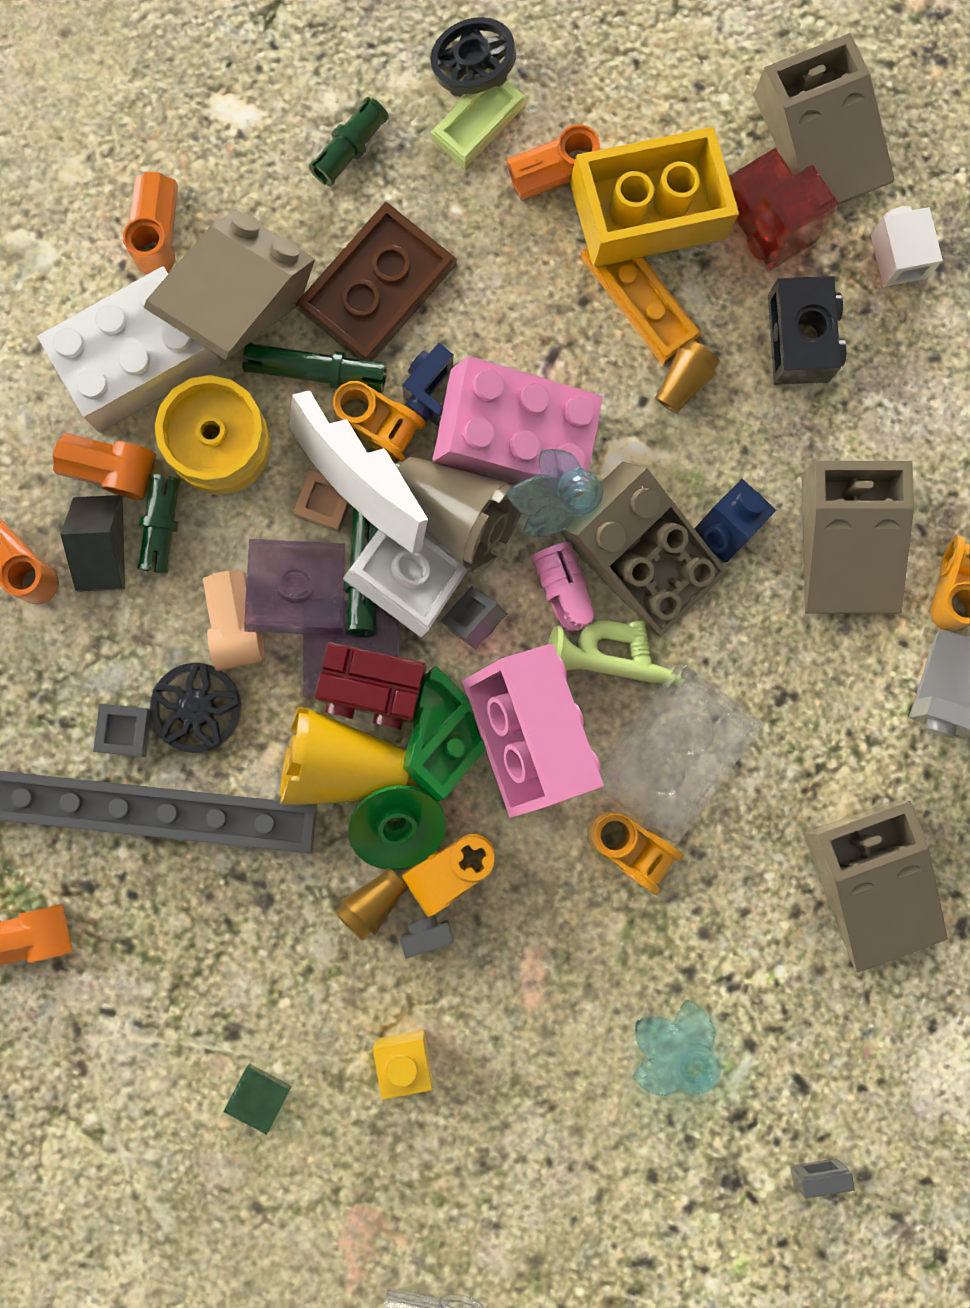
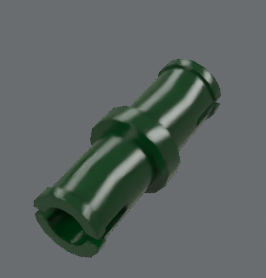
[309,97,389,187]
[137,474,181,574]

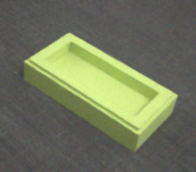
[431,69,526,169]

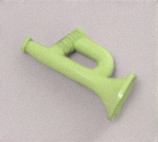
[547,620,678,687]

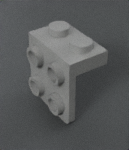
[909,630,970,739]

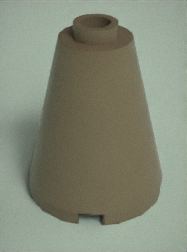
[395,456,524,573]

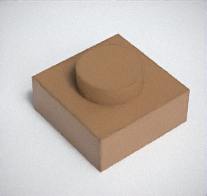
[293,469,350,533]

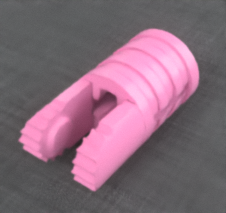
[531,541,595,634]

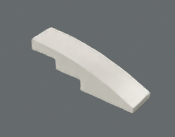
[289,390,428,553]

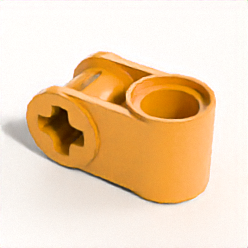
[333,381,426,463]
[930,535,970,632]
[588,812,684,896]
[401,833,495,917]

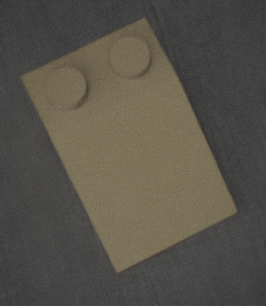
[144,210,315,360]

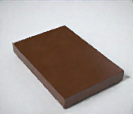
[295,201,457,361]

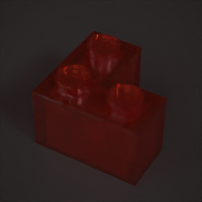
[728,148,840,271]

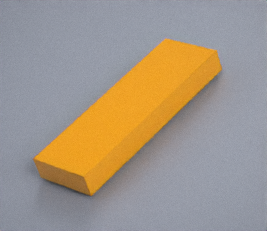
[581,248,702,365]

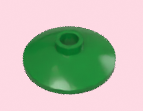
[348,785,446,870]

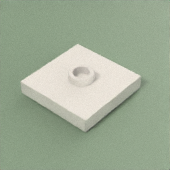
[343,529,468,637]

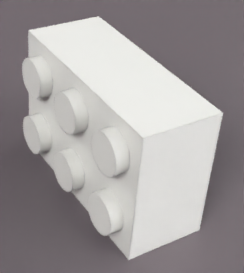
[37,266,221,432]

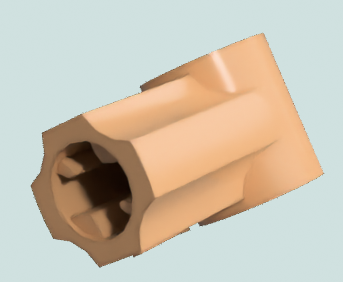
[203,570,265,671]

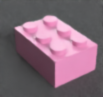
[432,356,603,497]
[462,643,604,818]

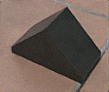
[60,495,125,592]

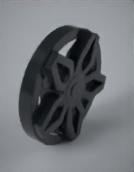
[430,17,516,97]
[150,663,242,753]

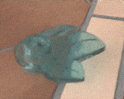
[506,449,603,537]
[633,1000,721,1096]

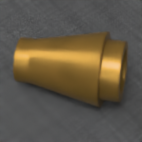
[655,340,720,414]
[335,868,408,941]

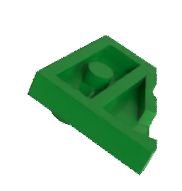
[403,666,486,802]

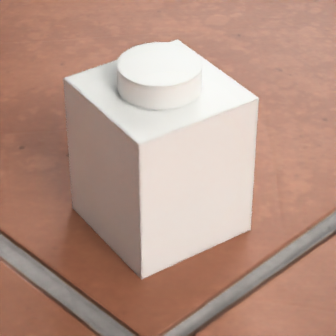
[871,206,943,287]

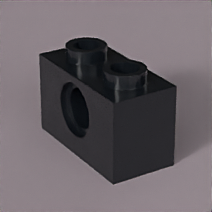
[768,276,847,385]

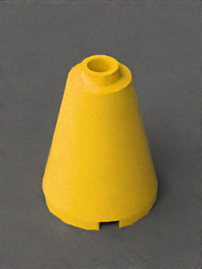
[280,706,415,806]

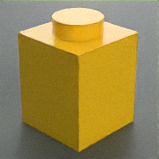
[373,1029,434,1100]

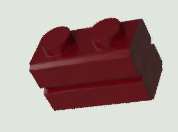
[315,642,426,730]

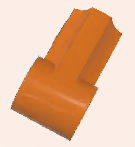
[506,124,600,201]
[123,171,178,275]
[52,433,156,500]
[0,518,59,604]
[0,904,73,965]

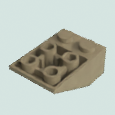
[753,33,895,217]
[555,461,727,637]
[801,461,914,614]
[803,801,948,973]

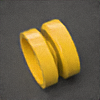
[154,375,272,495]

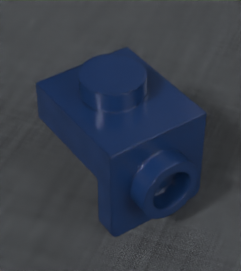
[402,343,454,427]
[694,479,776,563]

